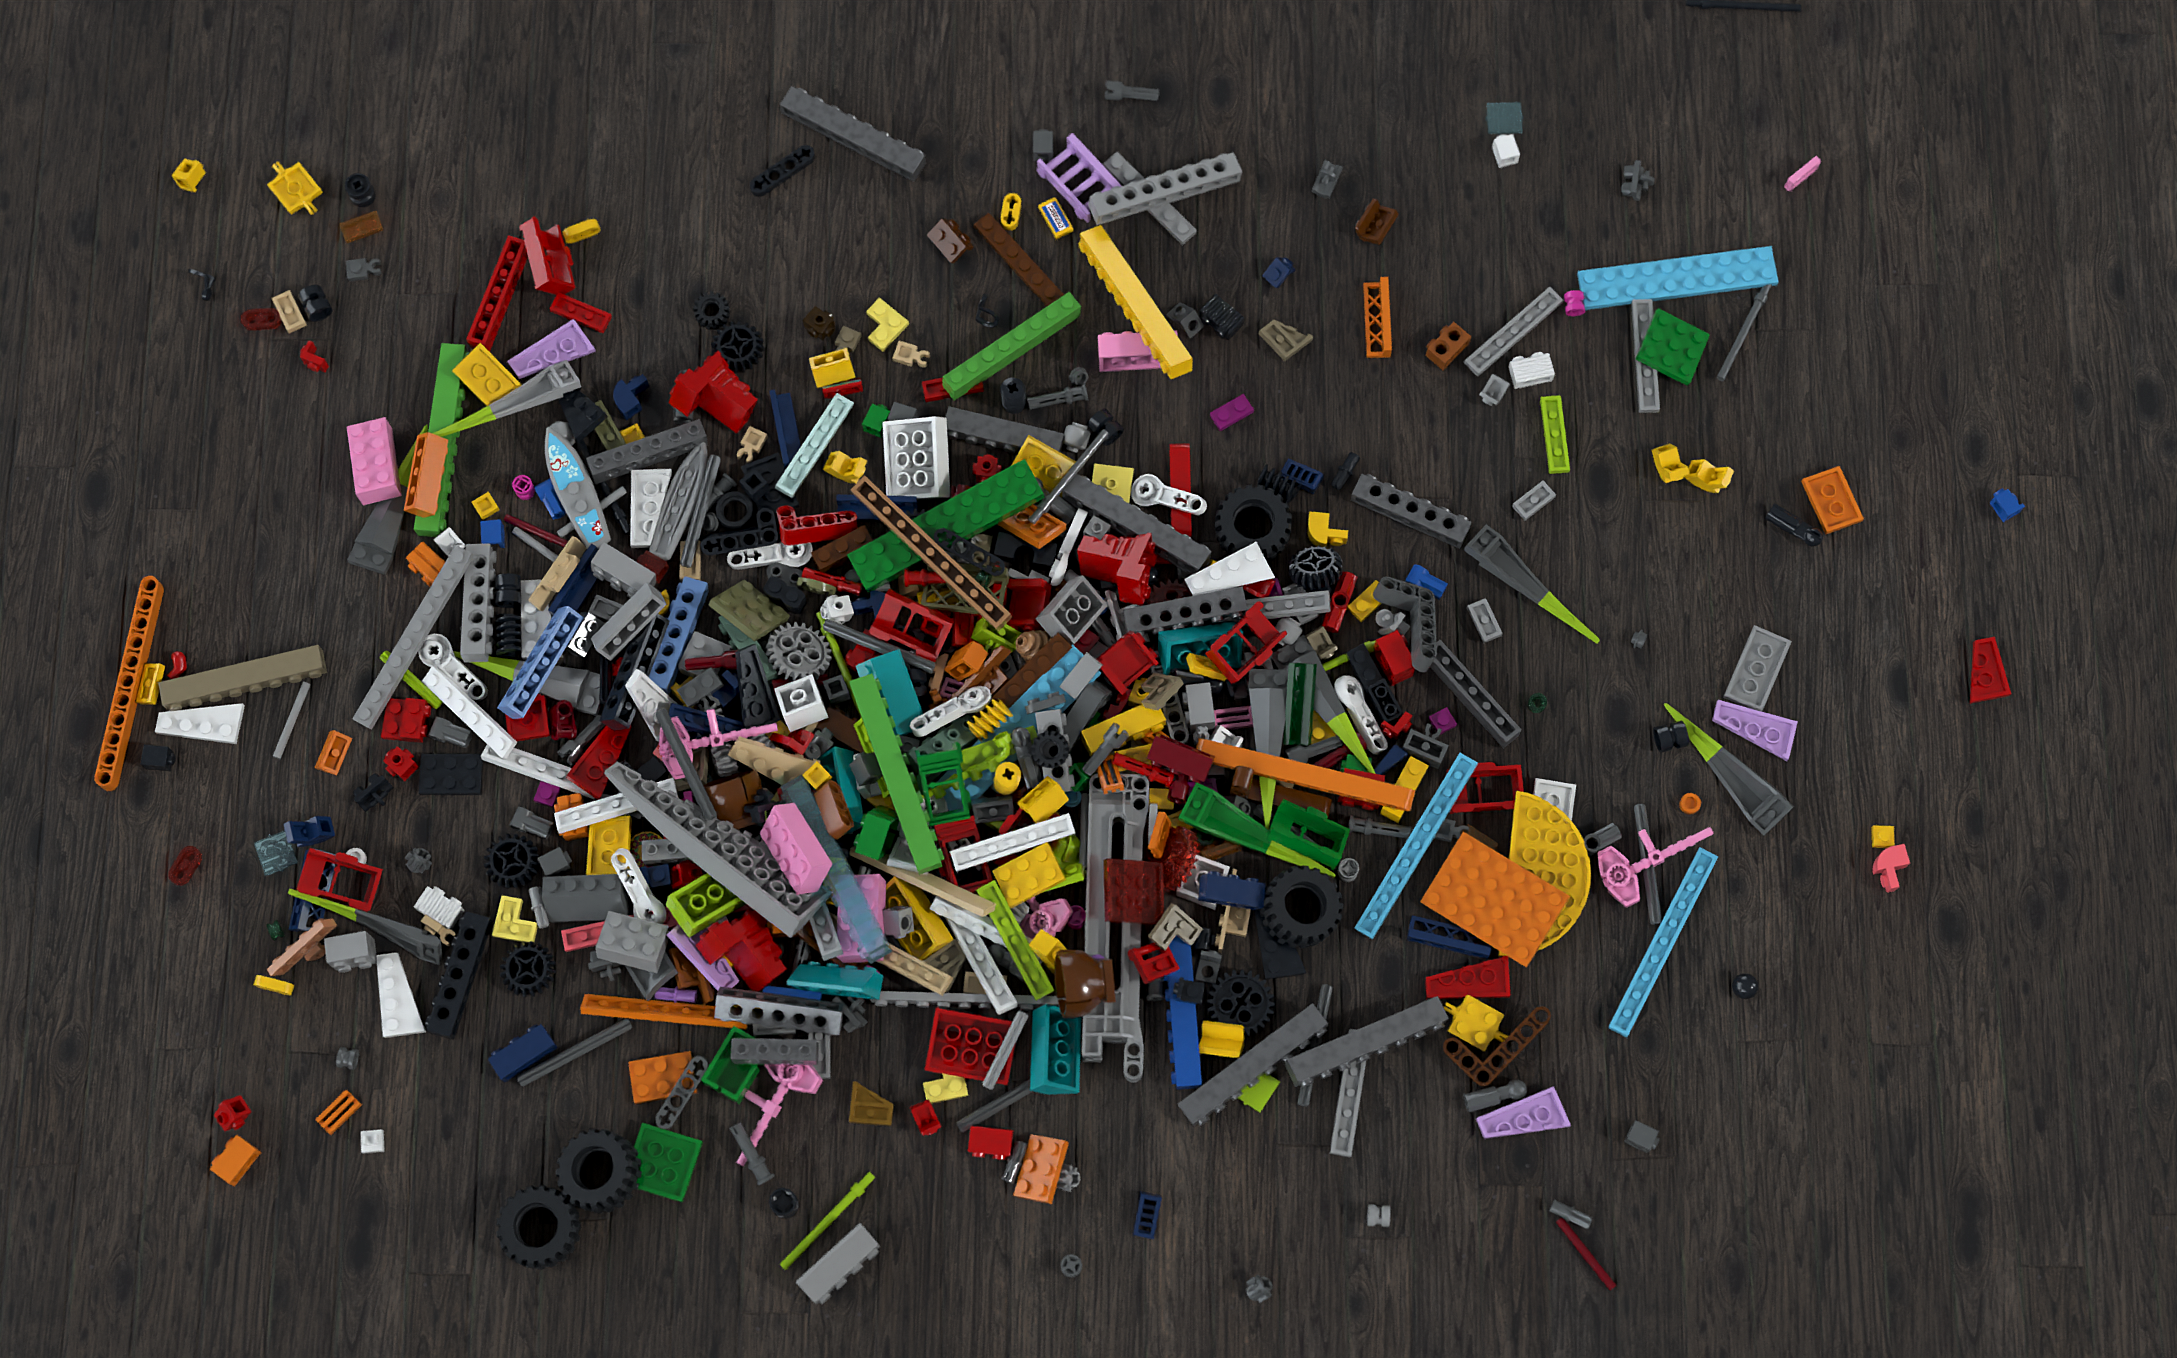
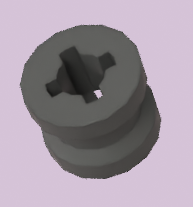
[336,1047,359,1070]
[1061,1254,1082,1277]

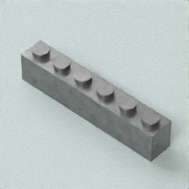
[945,406,1064,453]
[1430,640,1521,749]

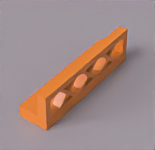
[1363,277,1392,358]

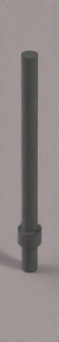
[1717,284,1772,381]
[1028,429,1109,524]

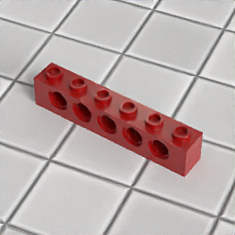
[466,235,528,352]

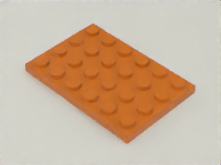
[1420,832,1570,968]

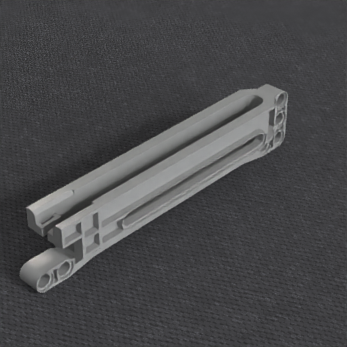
[1082,773,1149,1083]

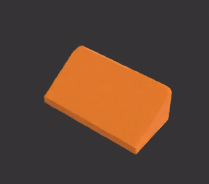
[315,730,352,776]

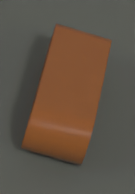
[814,780,854,839]

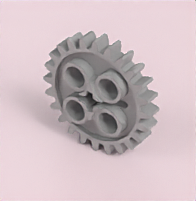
[766,622,832,681]

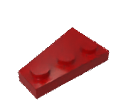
[1970,637,2011,704]

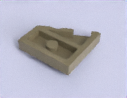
[1259,320,1313,361]
[923,938,967,993]

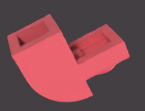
[1873,844,1910,893]

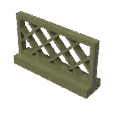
[921,563,1009,614]

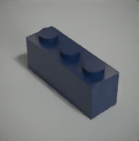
[1198,871,1266,910]
[488,1024,558,1083]

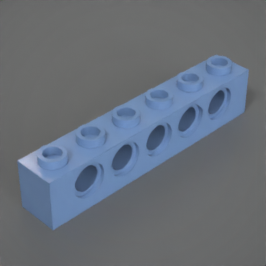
[649,576,709,696]
[497,606,584,719]

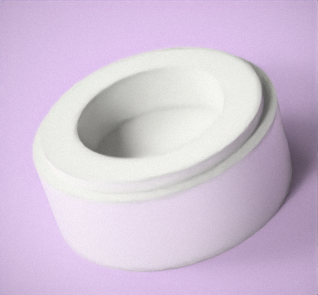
[346,848,367,864]

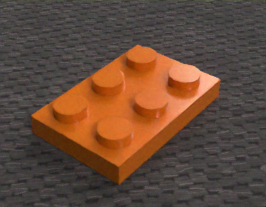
[1801,466,1864,535]
[997,505,1066,549]
[628,1051,697,1104]
[1014,1134,1069,1204]

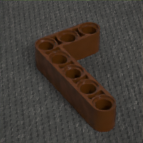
[1230,766,1332,819]
[1443,1006,1551,1087]

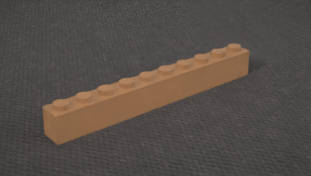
[851,475,1012,632]

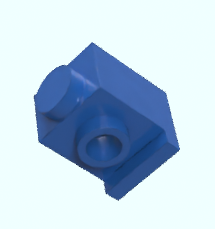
[1990,488,2025,522]

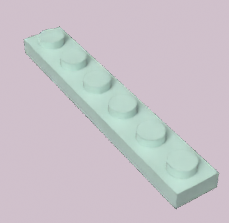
[775,393,854,498]

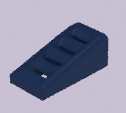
[1281,459,1324,495]
[1374,745,1408,775]
[1133,1191,1162,1239]

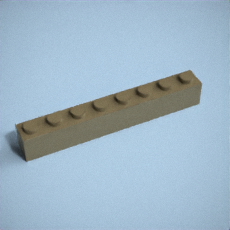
[158,645,327,711]

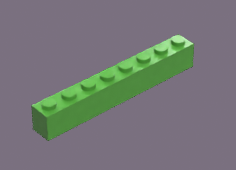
[942,292,1081,401]

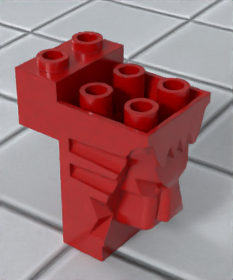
[669,351,758,433]
[1077,533,1157,606]
[695,908,786,992]

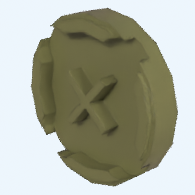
[796,577,836,596]

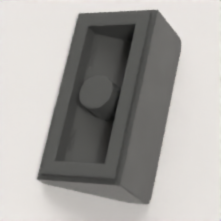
[971,795,1015,824]

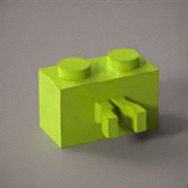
[971,617,1022,653]

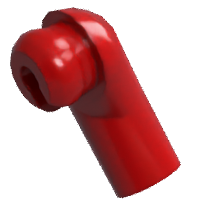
[167,651,187,679]

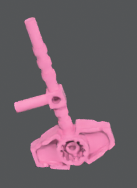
[659,709,778,780]
[1598,827,1714,908]
[1020,896,1073,939]
[737,1064,823,1166]

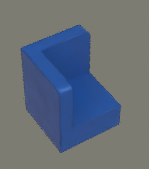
[480,519,505,548]

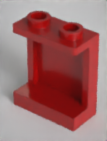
[1006,578,1052,632]
[1096,630,1159,695]

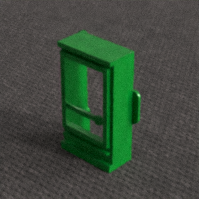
[915,742,972,826]
[1266,799,1350,870]

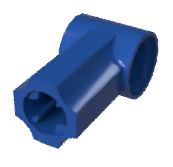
[534,478,566,520]
[1404,565,1448,600]

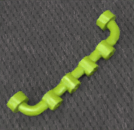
[913,731,1012,799]

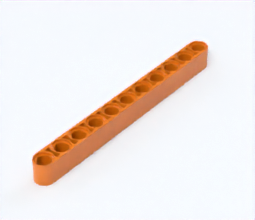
[95,576,164,791]
[1196,738,1415,812]

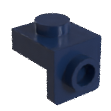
[1262,257,1296,288]

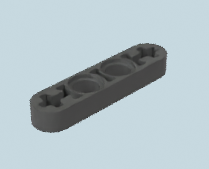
[656,1055,709,1129]

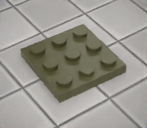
[708,580,790,642]

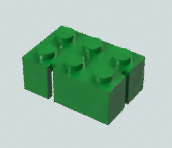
[854,805,899,860]
[701,1026,764,1105]

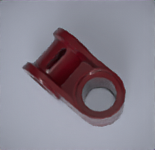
[548,700,577,740]

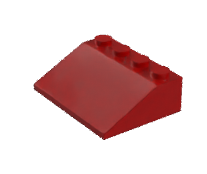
[925,1008,1017,1085]

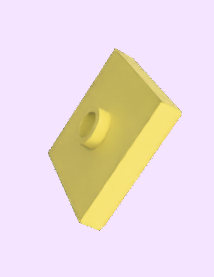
[1092,463,1134,503]

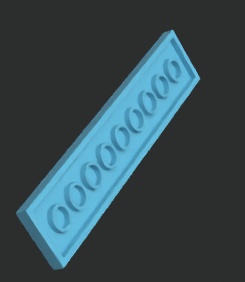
[1577,246,1779,310]
[937,644,1102,811]

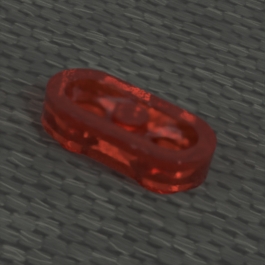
[241,308,282,331]
[168,846,202,886]

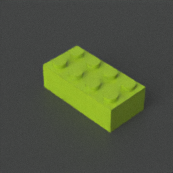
[666,873,746,938]

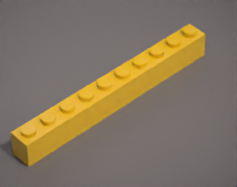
[1079,225,1192,379]

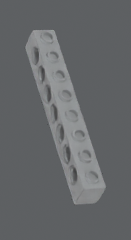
[1088,153,1242,225]

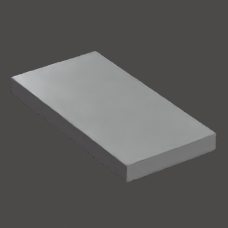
[1723,625,1792,712]

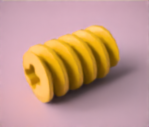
[967,699,1013,742]
[993,762,1021,795]

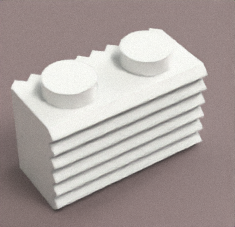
[1509,352,1555,389]
[414,886,465,930]

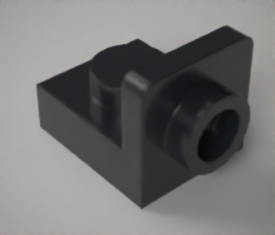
[1173,977,1205,1005]

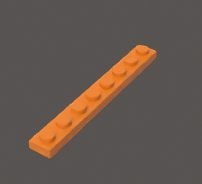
[581,994,748,1029]

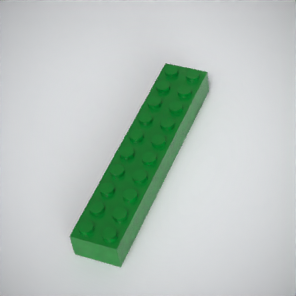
[847,459,1045,593]

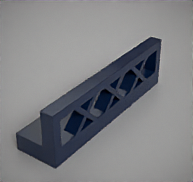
[769,390,801,470]
[836,494,918,522]
[548,543,599,617]
[668,703,748,746]
[288,849,336,932]
[1406,915,1491,959]

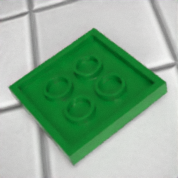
[1635,308,1710,386]
[634,1123,703,1203]

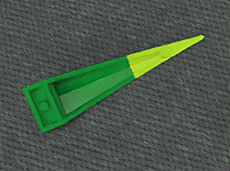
[1178,782,1335,878]

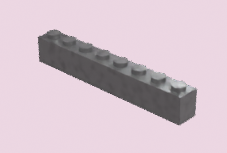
[780,86,926,182]
[1062,474,1211,575]
[1285,996,1449,1087]
[1178,1003,1328,1126]

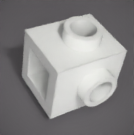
[820,595,854,625]

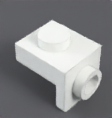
[433,527,466,557]
[1209,725,1244,748]

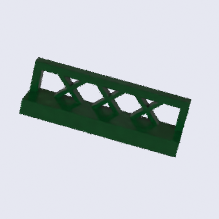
[1283,662,1317,746]

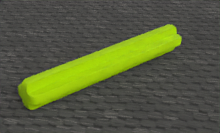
[380,651,443,709]

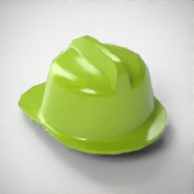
[1049,835,1080,869]

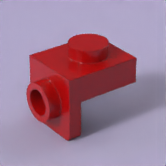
[300,341,329,373]
[1380,711,1412,740]
[910,1099,941,1136]

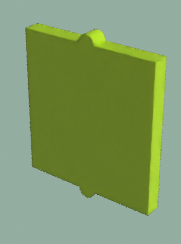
[1238,1073,1280,1112]

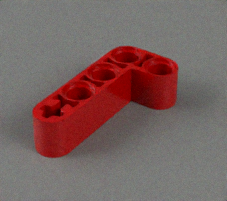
[777,506,858,545]

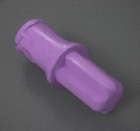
[655,986,697,1003]

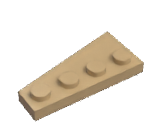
[728,736,820,789]

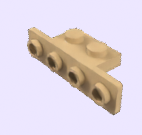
[529,536,586,611]
[1215,869,1251,953]

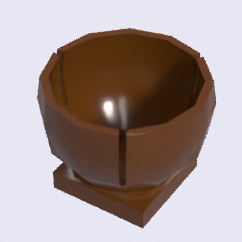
[703,770,762,829]
[1054,949,1116,1018]

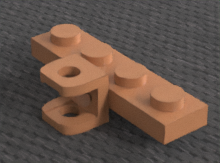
[267,918,337,976]

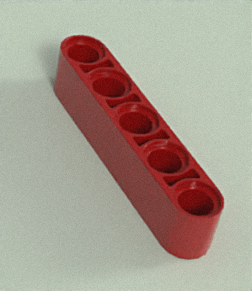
[1170,443,1191,537]

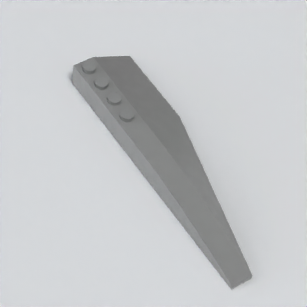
[604,762,833,938]

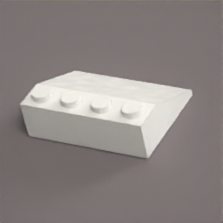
[883,417,950,500]

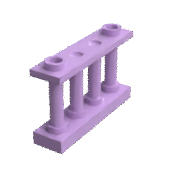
[1037,133,1122,223]

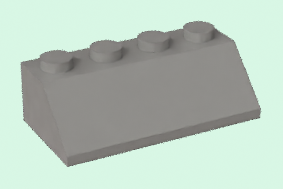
[796,1223,880,1305]

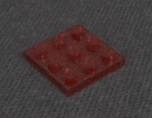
[1103,858,1164,925]

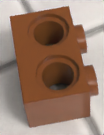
[1426,322,1471,371]

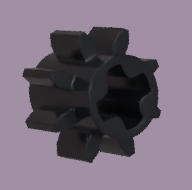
[1193,928,1216,951]

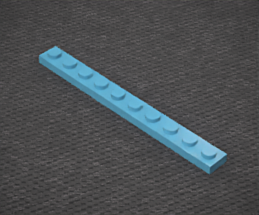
[1355,753,1478,940]
[1608,847,1718,1038]

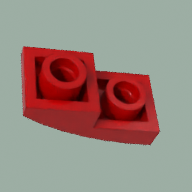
[1102,689,1132,721]

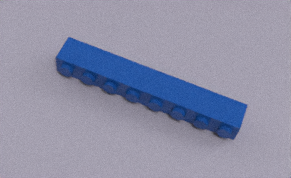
[1164,935,1202,1090]

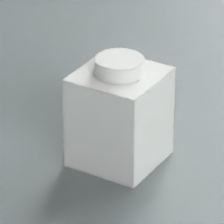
[1492,134,1520,168]

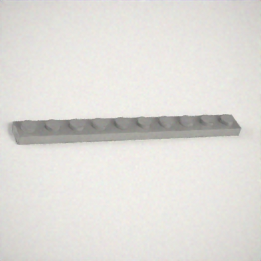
[352,545,475,730]
[870,991,1065,1011]

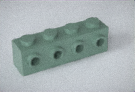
[718,615,779,685]
[906,714,979,777]

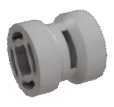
[1337,858,1359,882]
[1367,1204,1390,1227]

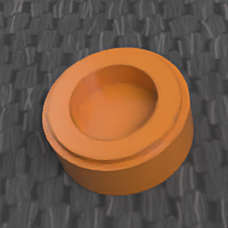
[1679,793,1701,815]

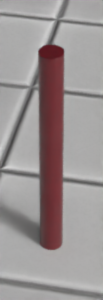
[504,514,568,547]
[1556,1217,1617,1290]

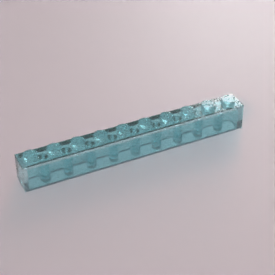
[780,775,893,964]

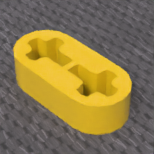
[1001,193,1021,231]
[562,219,600,243]
[253,975,294,996]

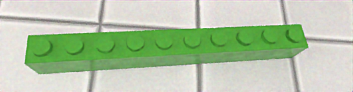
[414,343,470,537]
[849,673,944,875]

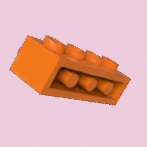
[404,432,448,518]

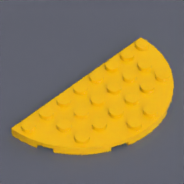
[1498,791,1591,956]

